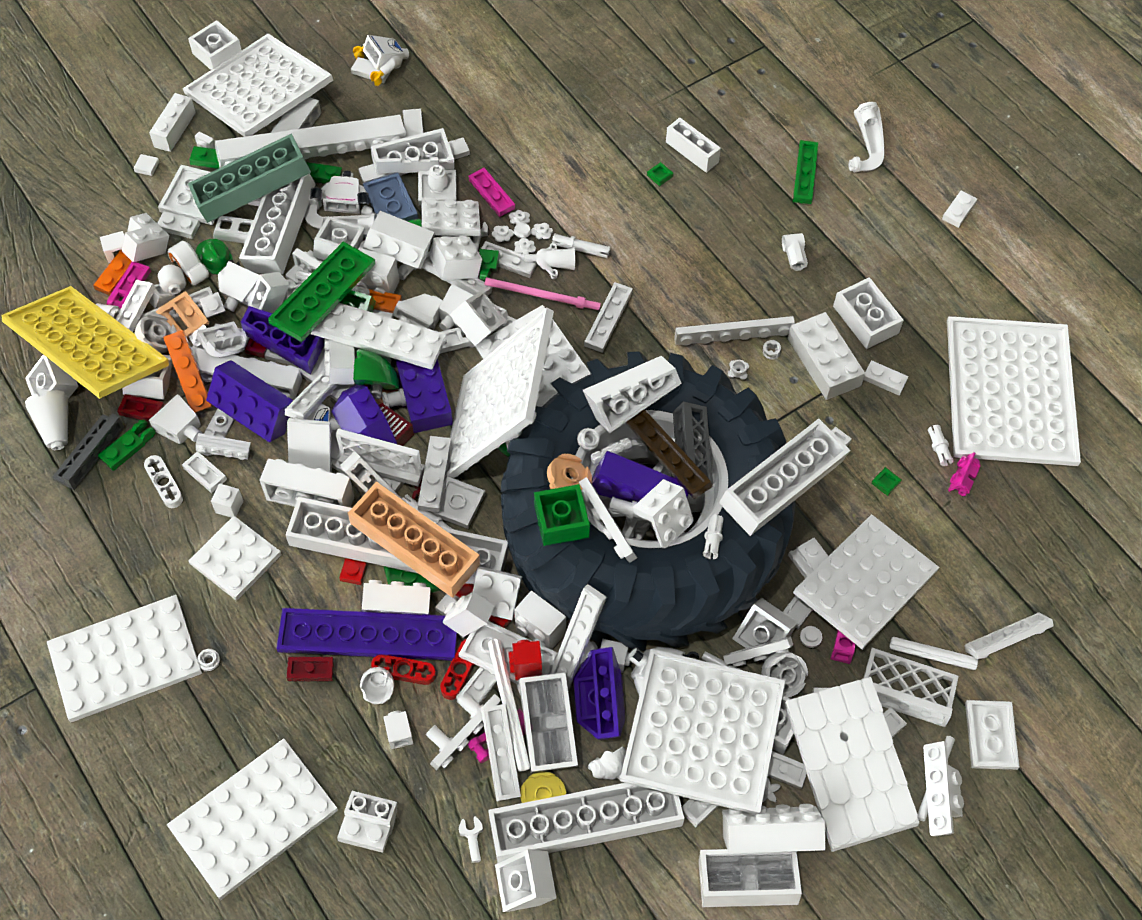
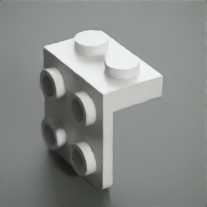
[633,479,693,548]

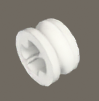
[763,340,781,360]

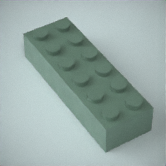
[188,133,311,223]

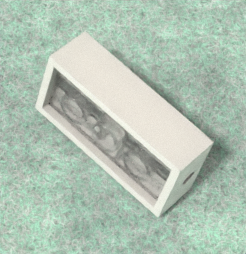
[519,672,578,773]
[698,849,802,907]

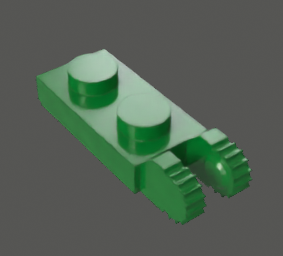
[98,420,156,471]

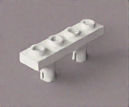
[426,692,501,770]

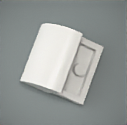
[337,791,397,853]

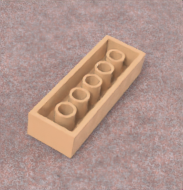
[348,481,480,598]

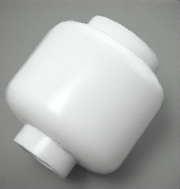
[158,264,186,295]

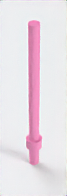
[485,277,601,311]

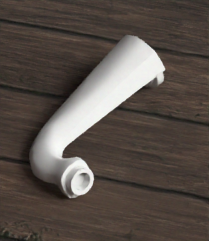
[849,102,884,173]
[304,197,378,238]

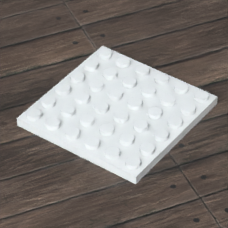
[183,34,333,137]
[620,649,785,815]

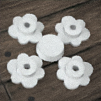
[492,210,553,255]

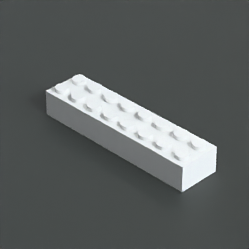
[488,783,684,863]

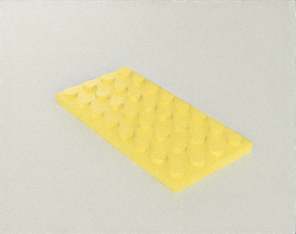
[1,286,169,399]

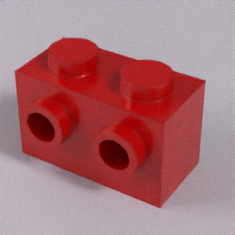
[508,640,542,681]

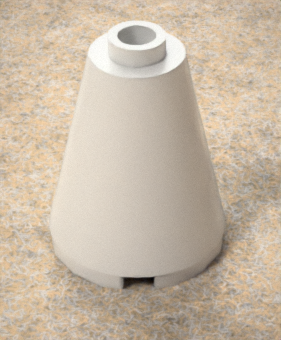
[25,390,68,451]

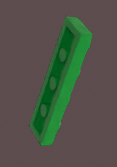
[793,140,818,204]

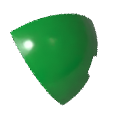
[353,349,400,390]

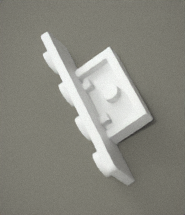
[923,741,964,837]

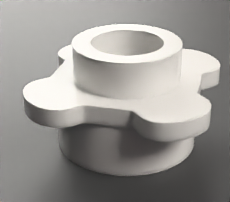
[728,360,749,380]

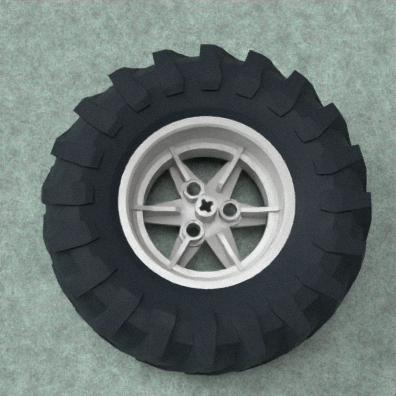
[501,351,796,651]

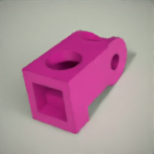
[830,629,856,664]

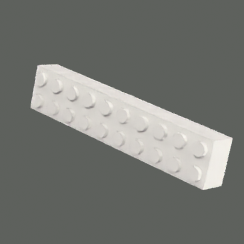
[286,497,509,584]

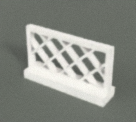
[336,429,425,486]
[863,648,959,727]

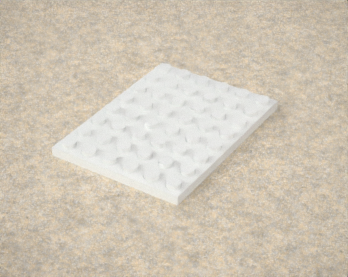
[445,307,554,479]
[947,316,1081,466]

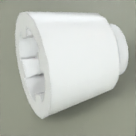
[428,165,448,190]

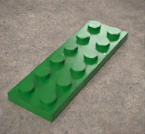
[268,242,375,342]

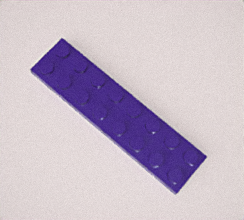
[276,608,457,661]

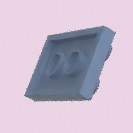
[363,172,418,222]

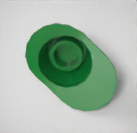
[195,239,233,275]

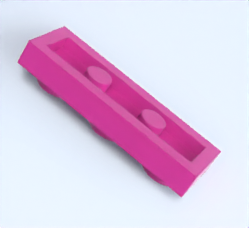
[469,168,515,217]

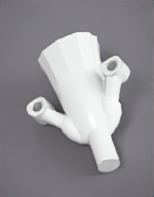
[524,243,575,279]

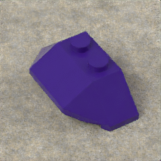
[331,385,397,454]
[574,647,625,740]

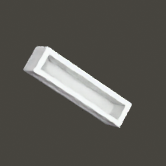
[196,433,251,460]

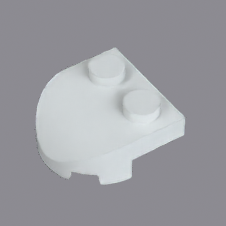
[196,321,246,357]

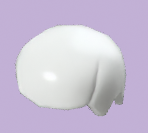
[360,667,394,704]

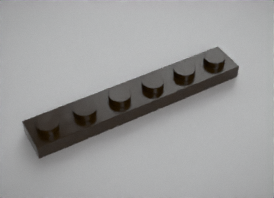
[625,409,713,499]

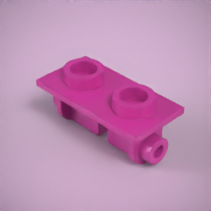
[948,452,981,496]

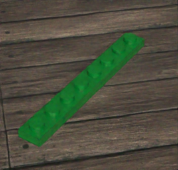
[189,146,342,184]

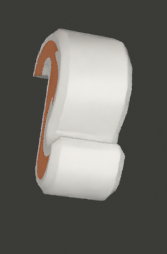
[168,241,209,286]

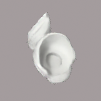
[588,747,626,783]

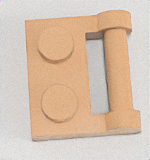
[156,291,209,340]

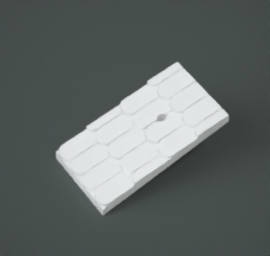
[785,677,919,852]

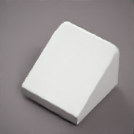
[149,284,175,308]

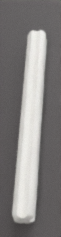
[488,639,530,772]

